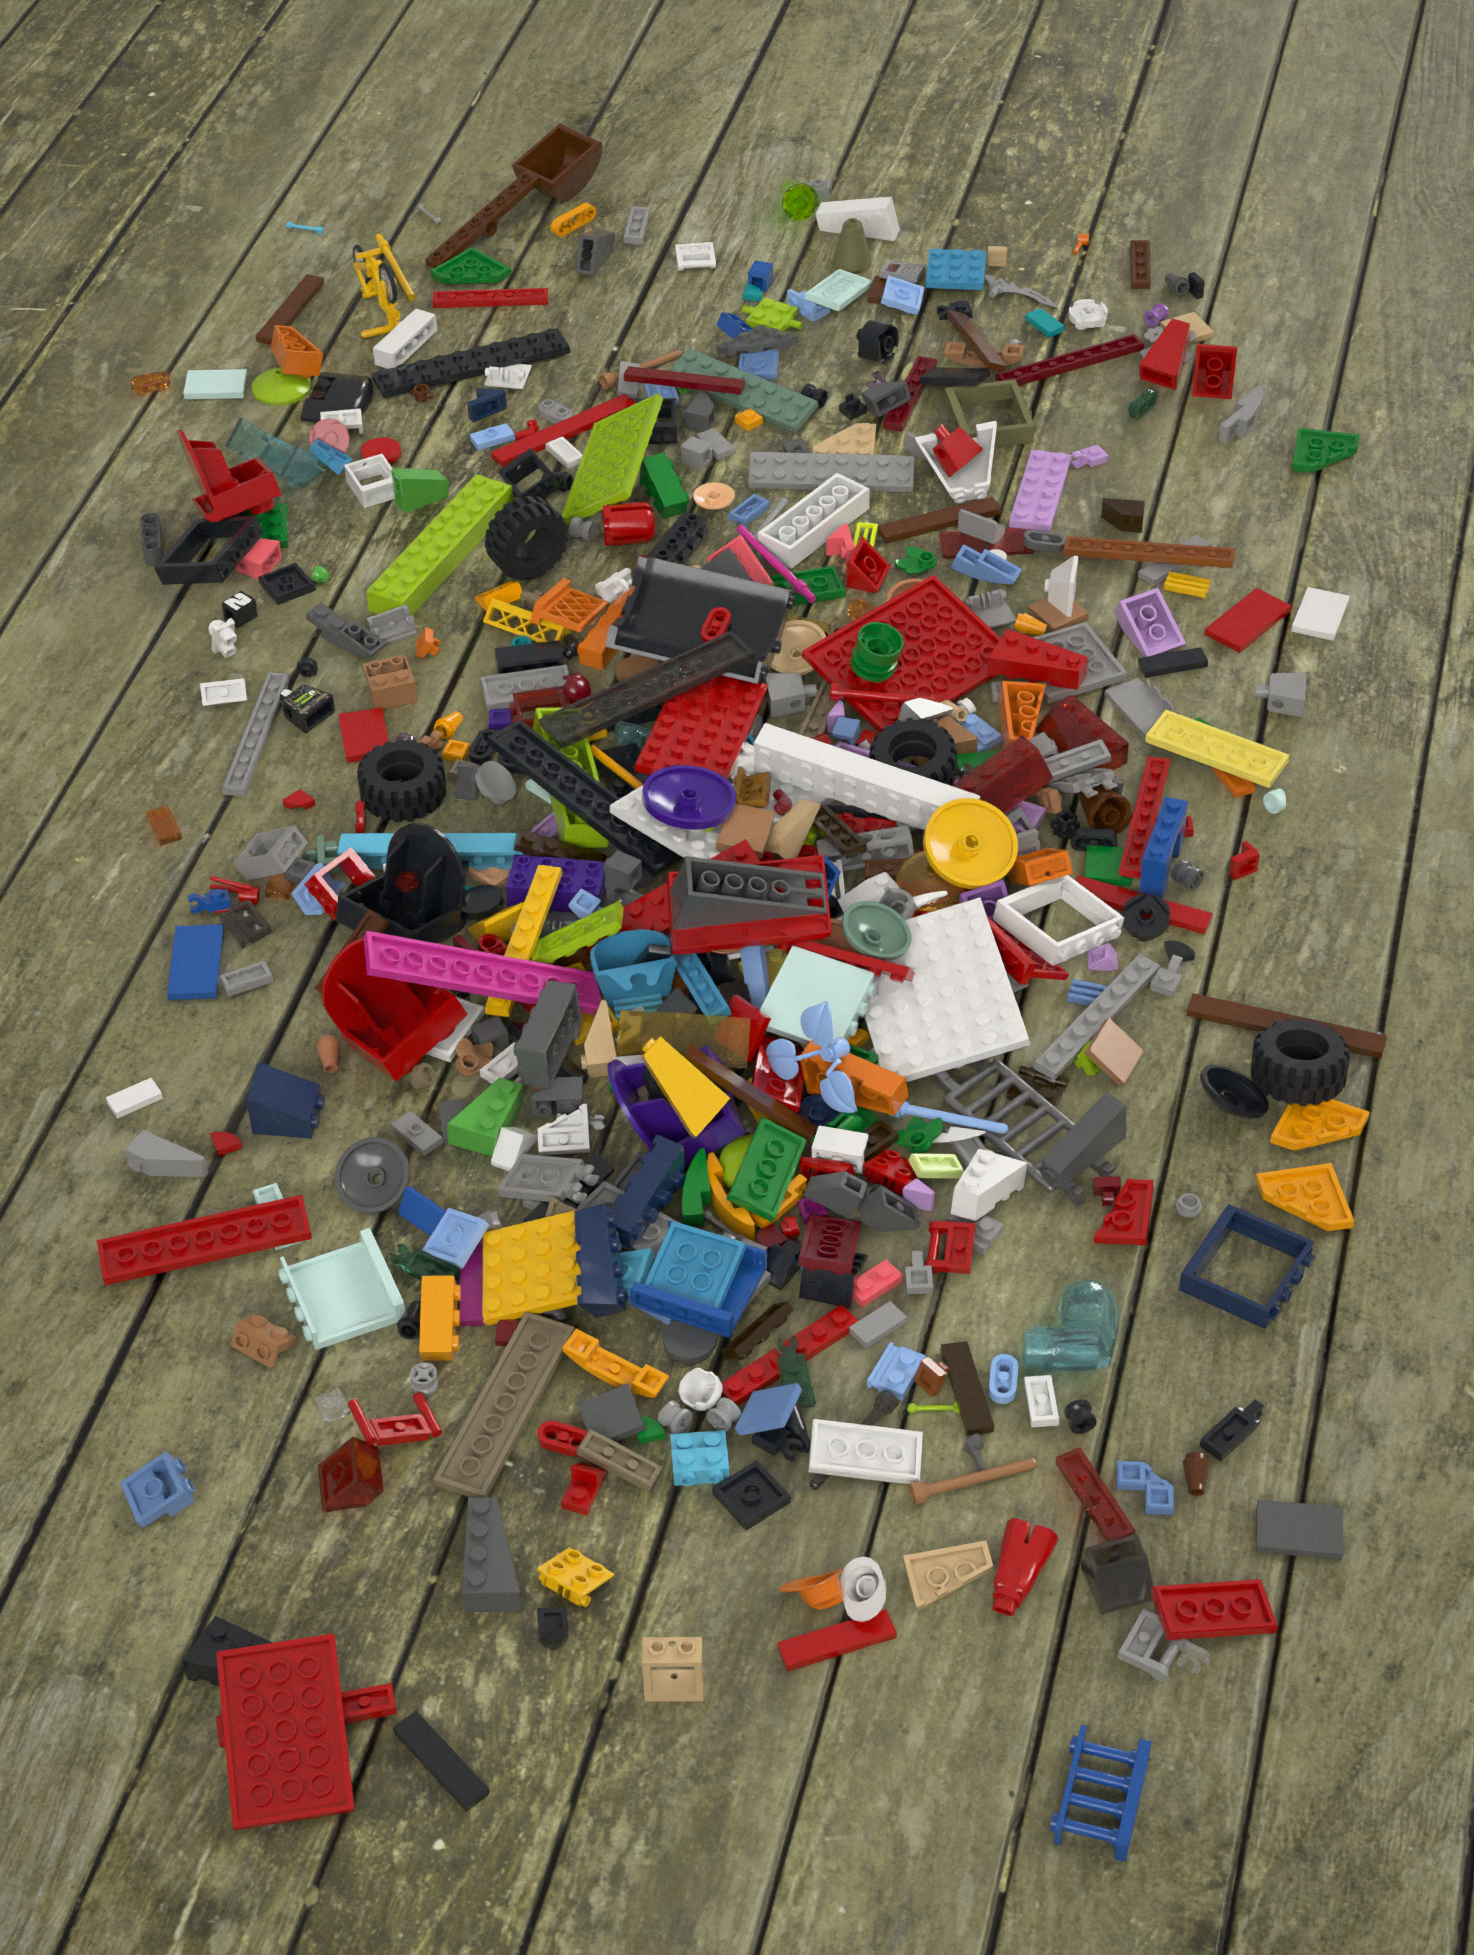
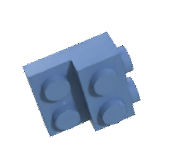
[120,1452,196,1528]

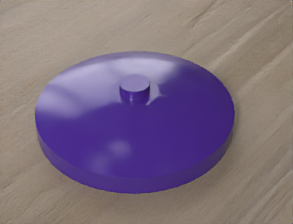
[642,765,736,830]

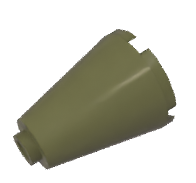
[833,218,871,274]

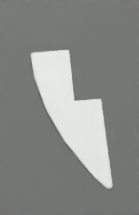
[932,1126,986,1143]

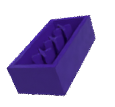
[506,854,606,913]

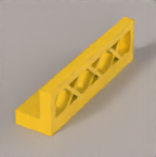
[483,598,573,643]

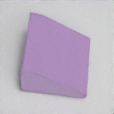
[827,700,845,733]
[1088,943,1118,971]
[903,1178,935,1211]

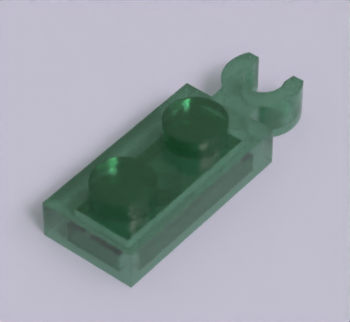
[389,1244,460,1281]
[776,1336,816,1409]

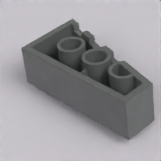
[462,1497,522,1613]

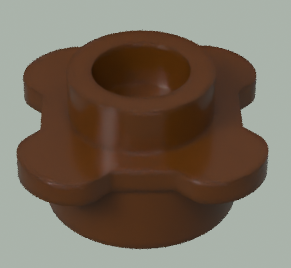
[410,384,434,402]

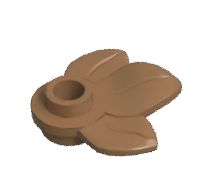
[456,1037,493,1077]

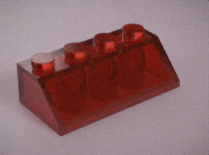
[1035,695,1129,771]
[953,735,1053,814]

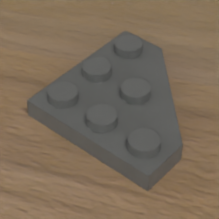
[716,325,799,356]

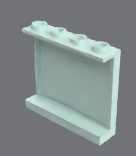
[760,945,877,1045]
[278,1228,405,1350]

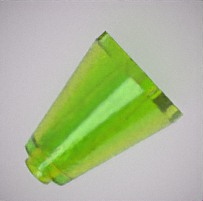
[780,179,819,221]

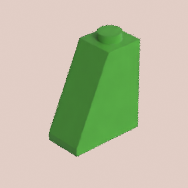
[391,468,449,513]

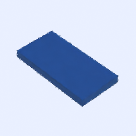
[167,924,224,1000]

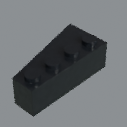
[182,1616,273,1686]

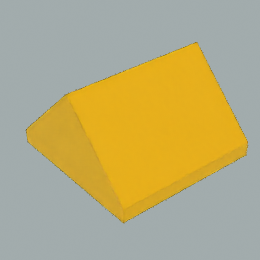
[468,902,524,942]

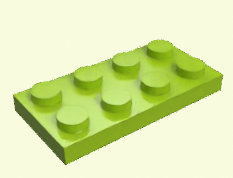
[532,901,624,965]

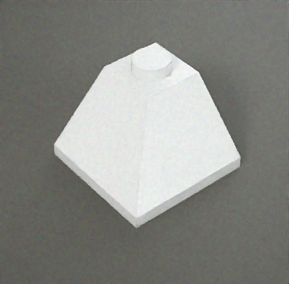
[1044,556,1078,617]

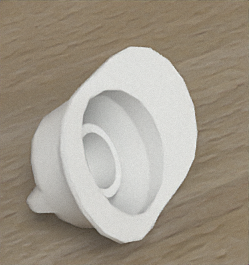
[840,1557,887,1622]

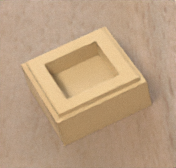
[987,246,1007,267]

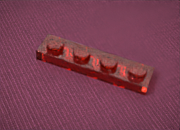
[1055,1447,1136,1547]

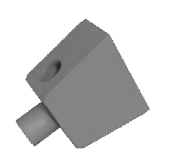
[765,673,817,717]
[1254,673,1306,717]

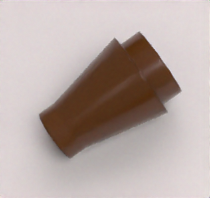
[1182,1452,1210,1496]

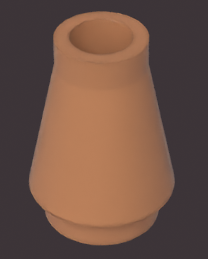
[316,1035,340,1073]

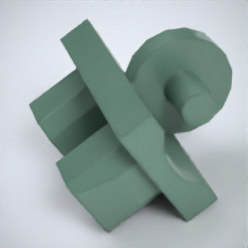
[301,835,340,873]

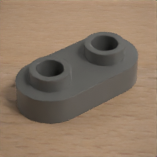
[1023,530,1066,553]

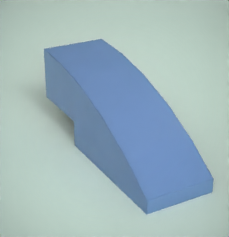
[950,544,1022,584]

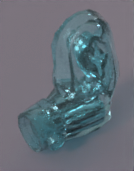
[1023,1278,1119,1372]

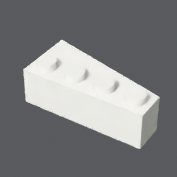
[815,197,900,241]

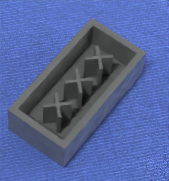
[513,981,582,1089]

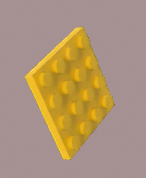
[482,1209,582,1326]

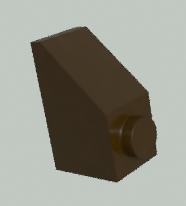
[1101,498,1145,533]

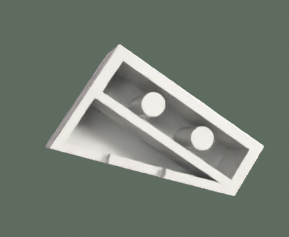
[951,1149,1027,1221]

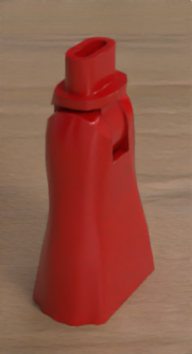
[992,1518,1059,1616]

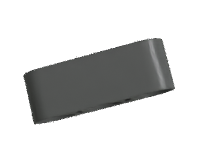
[140,513,164,566]

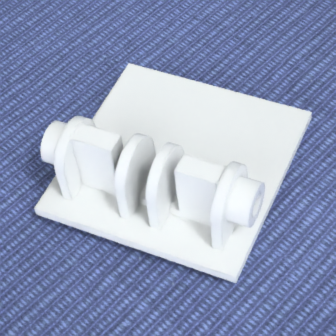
[484,364,532,389]

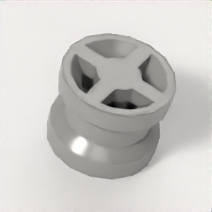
[410,1362,439,1397]
[706,1397,741,1432]
[658,1400,692,1434]

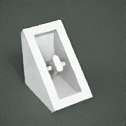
[491,1127,538,1171]

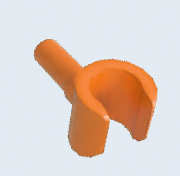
[1072,233,1090,255]

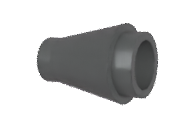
[1165,273,1189,296]

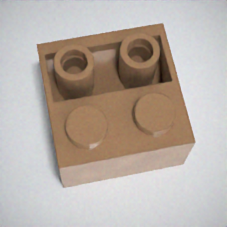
[362,655,418,709]

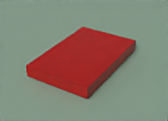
[338,707,389,763]

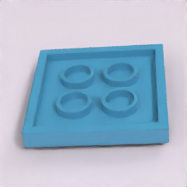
[926,248,986,290]
[644,1221,747,1309]

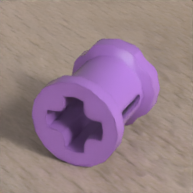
[1144,303,1169,327]

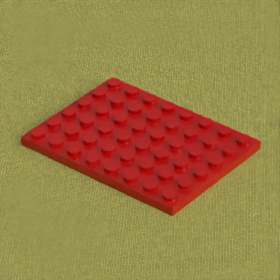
[801,574,1001,733]

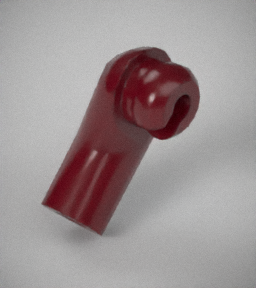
[773,789,793,816]

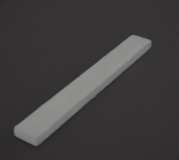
[222,672,290,797]

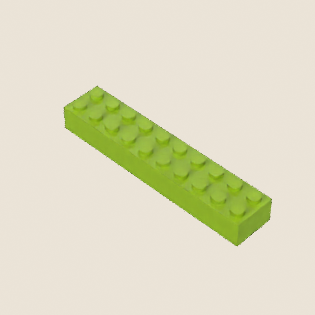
[366,474,513,616]

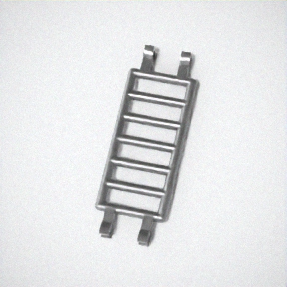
[934,1059,1115,1208]

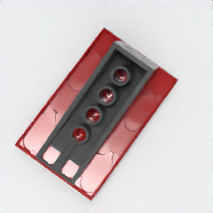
[666,855,832,955]

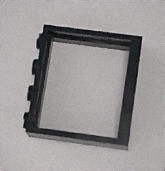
[154,516,264,585]

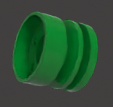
[850,622,904,682]

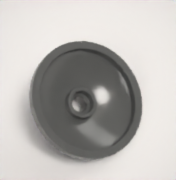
[335,1137,410,1214]

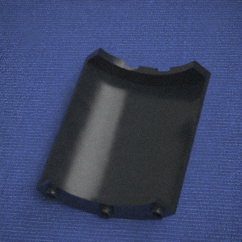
[605,555,796,684]

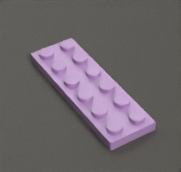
[1009,450,1072,532]

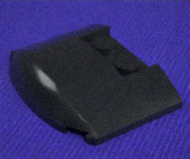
[301,372,373,422]

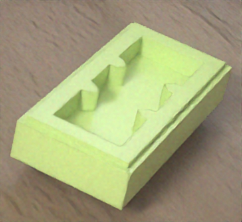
[908,1154,964,1178]

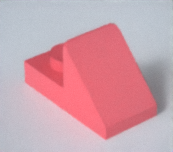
[826,524,855,566]

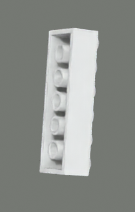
[758,473,870,570]

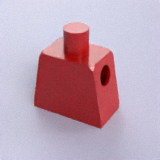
[933,424,983,477]

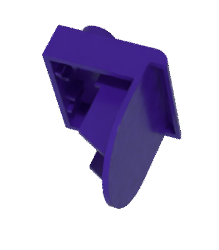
[607,1045,744,1167]

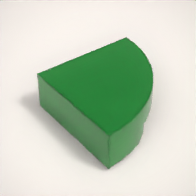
[636,1416,666,1444]

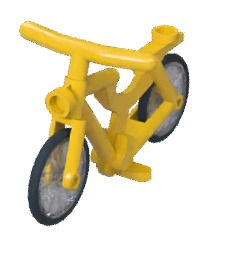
[353,245,402,338]

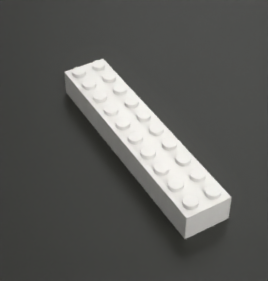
[754,723,980,830]

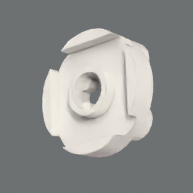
[1068,299,1108,330]

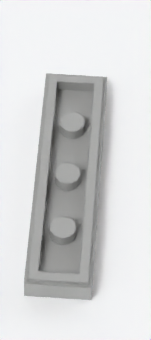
[1138,534,1211,586]

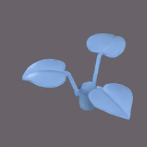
[766,1001,857,1113]

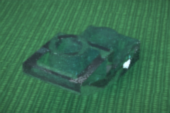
[615,721,651,749]

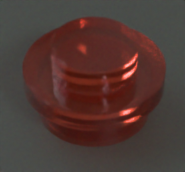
[395,871,419,892]

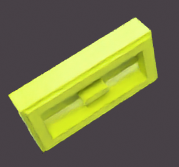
[853,522,878,548]

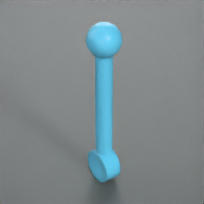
[286,221,324,234]

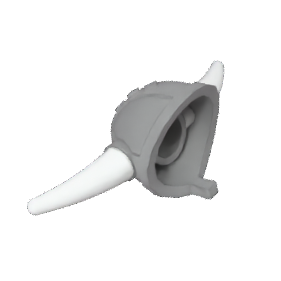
[879,886,948,920]

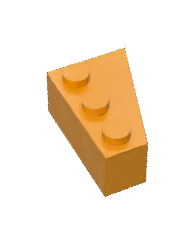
[419,1276,461,1361]

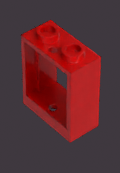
[304,847,376,921]

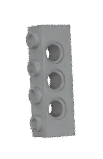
[816,825,914,871]

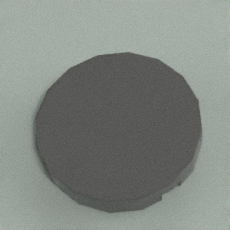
[663,1320,717,1364]

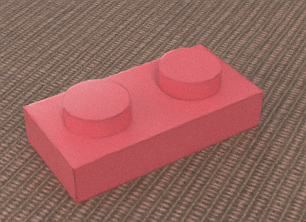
[853,1259,903,1308]

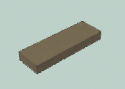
[576,1429,663,1493]

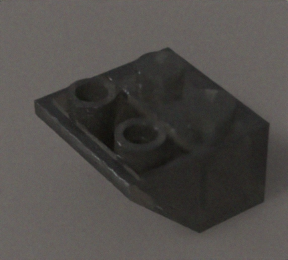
[1081,1534,1153,1614]

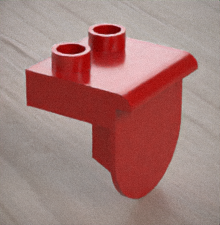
[177,429,282,522]
[321,938,468,1082]

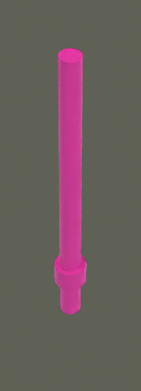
[737,525,816,603]

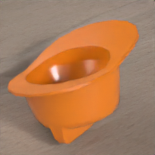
[779,1569,844,1610]

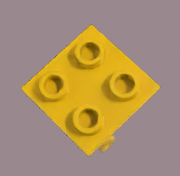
[536,1547,615,1607]

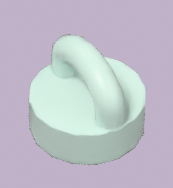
[1263,788,1286,814]

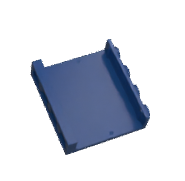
[630,1221,767,1338]

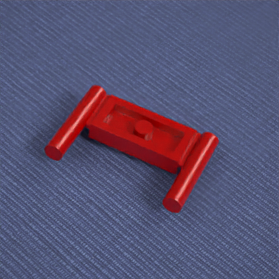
[347,1392,442,1446]

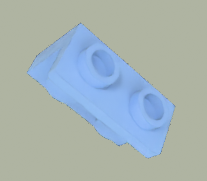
[787,289,830,322]
[291,863,346,915]

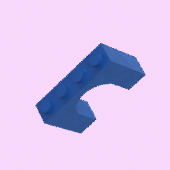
[1139,797,1188,899]

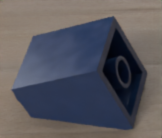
[246,1063,325,1139]

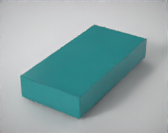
[1025,308,1065,338]

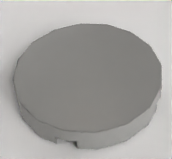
[475,761,516,805]

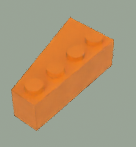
[270,325,323,378]
[998,681,1046,753]
[800,1039,909,1116]

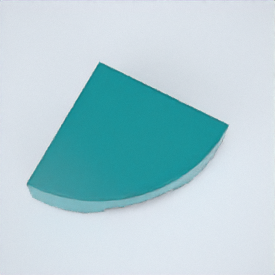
[743,283,762,302]

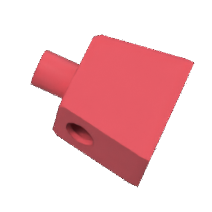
[235,539,282,579]

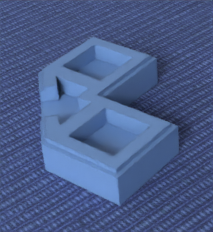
[1116,1461,1174,1515]

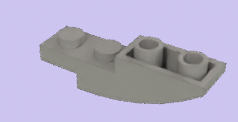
[1219,385,1263,444]

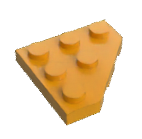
[1270,1099,1370,1151]
[1255,1163,1354,1231]

